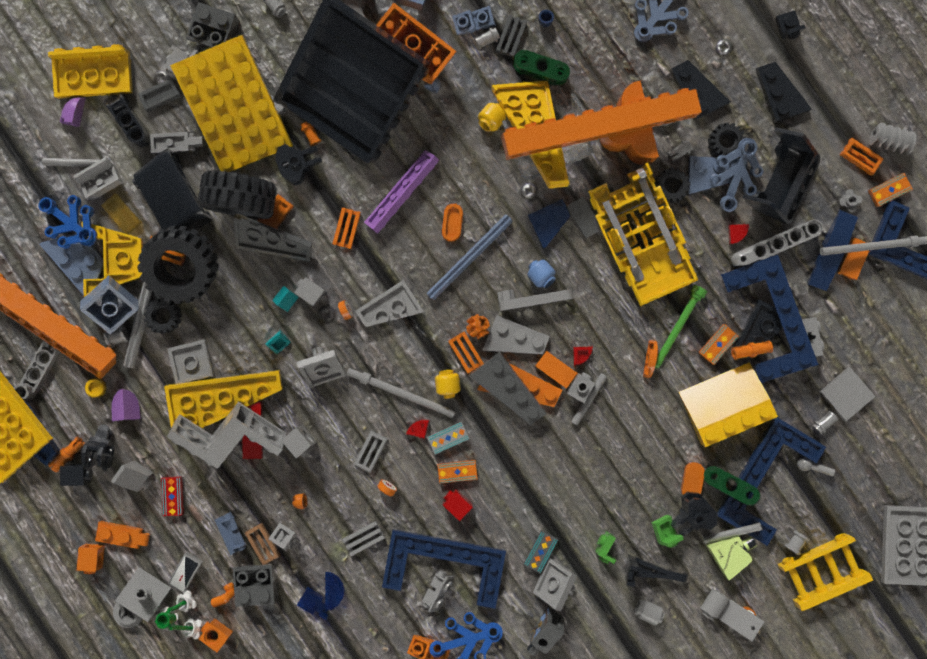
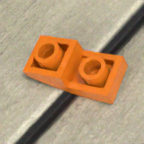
[407,634,451,659]

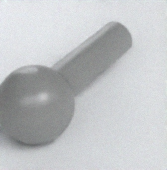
[797,456,835,477]

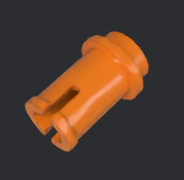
[301,121,322,146]

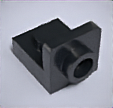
[775,10,806,40]

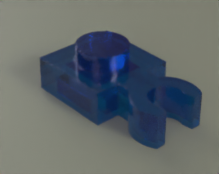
[297,587,333,619]

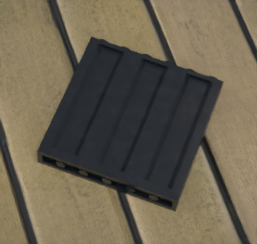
[273,0,430,164]

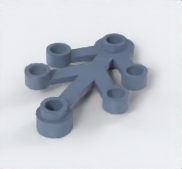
[634,0,689,42]
[710,138,763,212]

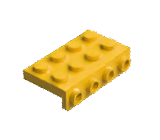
[48,44,133,99]

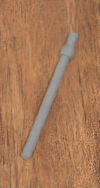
[820,235,927,255]
[346,368,455,418]

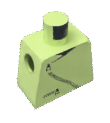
[706,536,757,580]

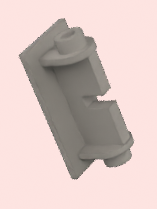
[422,570,454,612]

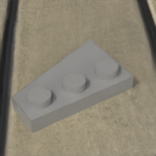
[355,280,424,327]
[482,315,550,354]

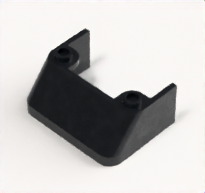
[743,128,820,224]

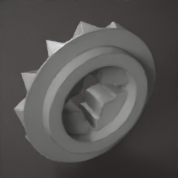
[113,603,142,628]

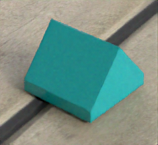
[272,286,299,312]
[265,330,291,354]

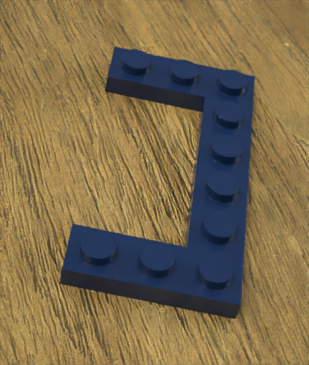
[868,200,927,279]
[721,255,818,383]
[717,417,826,546]
[382,529,506,609]

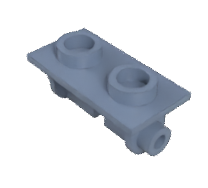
[215,512,246,555]

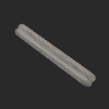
[123,282,153,368]

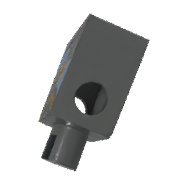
[527,607,564,656]

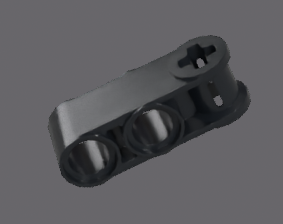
[105,93,150,147]

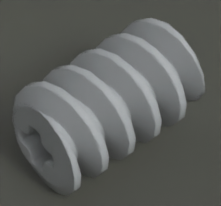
[869,123,917,156]

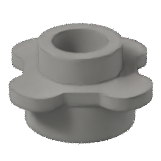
[839,189,862,212]

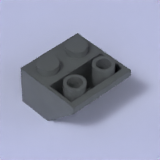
[186,2,240,48]
[233,564,279,607]

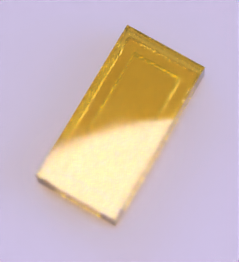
[101,193,142,235]

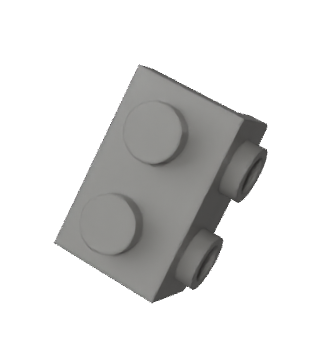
[73,157,123,202]

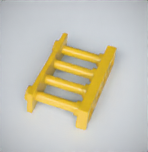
[777,533,873,611]

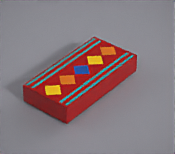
[161,476,184,516]

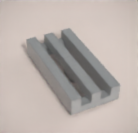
[354,430,388,473]
[342,521,385,556]

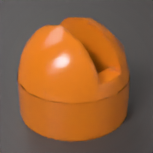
[292,493,307,509]

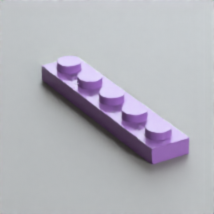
[364,150,439,234]

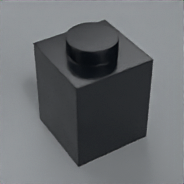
[60,464,93,486]

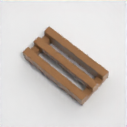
[245,523,281,565]

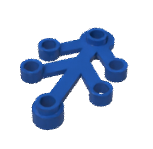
[38,195,97,249]
[429,612,503,659]

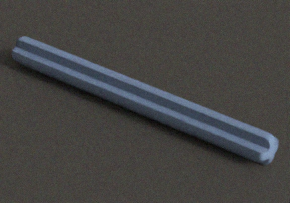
[427,215,512,300]

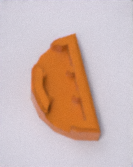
[643,340,658,378]

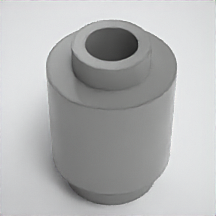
[634,600,664,626]

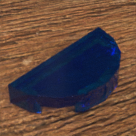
[325,571,345,611]

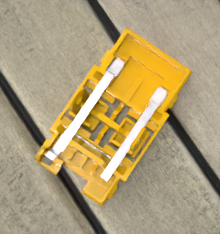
[588,163,699,306]

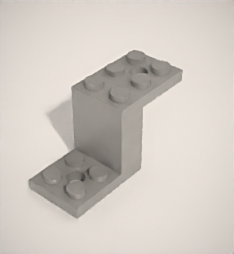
[167,401,286,469]

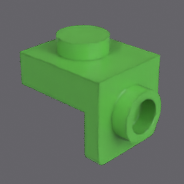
[651,515,684,548]
[596,531,616,564]

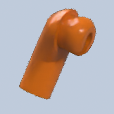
[211,582,235,608]

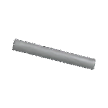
[42,158,99,167]
[571,373,607,426]
[703,522,762,544]

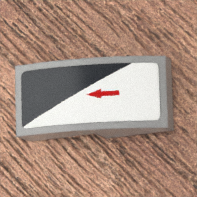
[168,552,203,593]

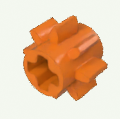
[466,314,490,339]

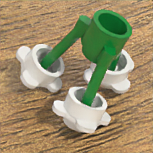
[155,590,202,639]

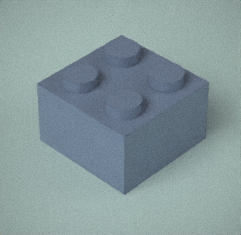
[80,276,139,335]

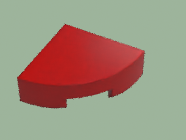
[728,224,749,245]
[573,346,593,366]
[406,419,429,439]

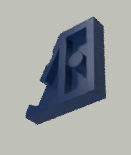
[528,199,570,249]

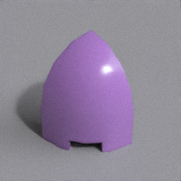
[60,97,86,127]
[111,389,140,421]

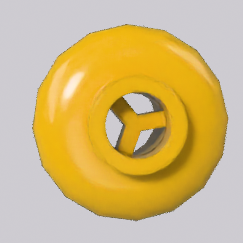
[478,103,506,132]
[435,370,461,399]

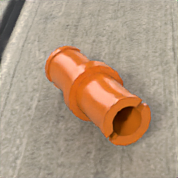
[731,340,773,360]
[48,437,85,473]

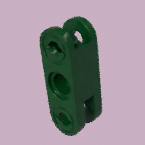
[514,50,570,86]
[704,466,761,506]

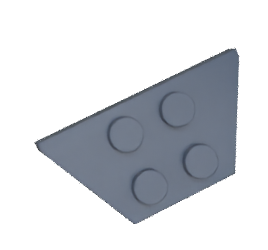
[39,233,104,295]

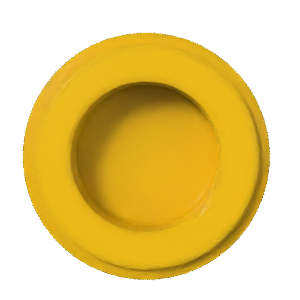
[85,378,106,398]

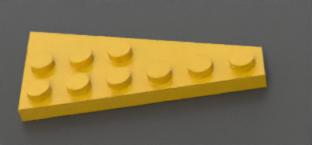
[491,81,569,188]
[164,370,283,428]

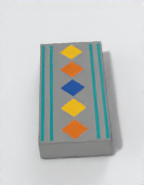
[427,421,470,454]

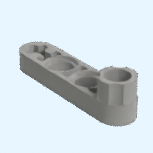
[497,289,573,311]
[13,340,60,400]

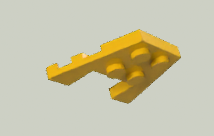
[82,222,143,297]

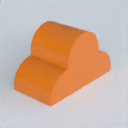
[377,3,456,84]
[599,81,659,165]

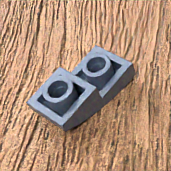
[452,6,496,35]

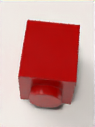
[443,489,473,521]

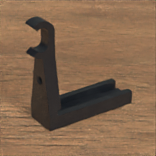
[624,555,688,587]

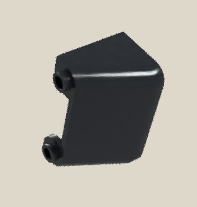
[132,148,213,231]

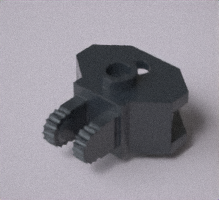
[275,144,322,186]
[81,424,115,471]
[671,491,718,537]

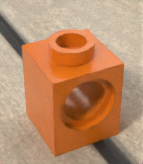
[76,543,105,574]
[199,618,233,653]

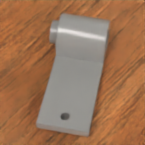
[700,588,765,641]

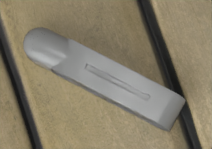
[731,219,823,267]

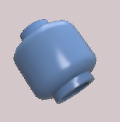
[527,260,556,288]

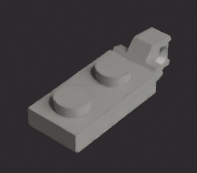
[150,132,206,155]

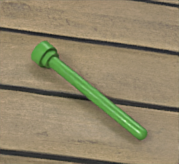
[655,284,708,368]

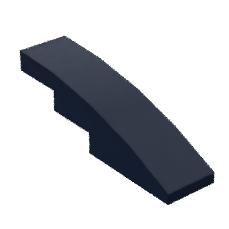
[807,210,858,291]

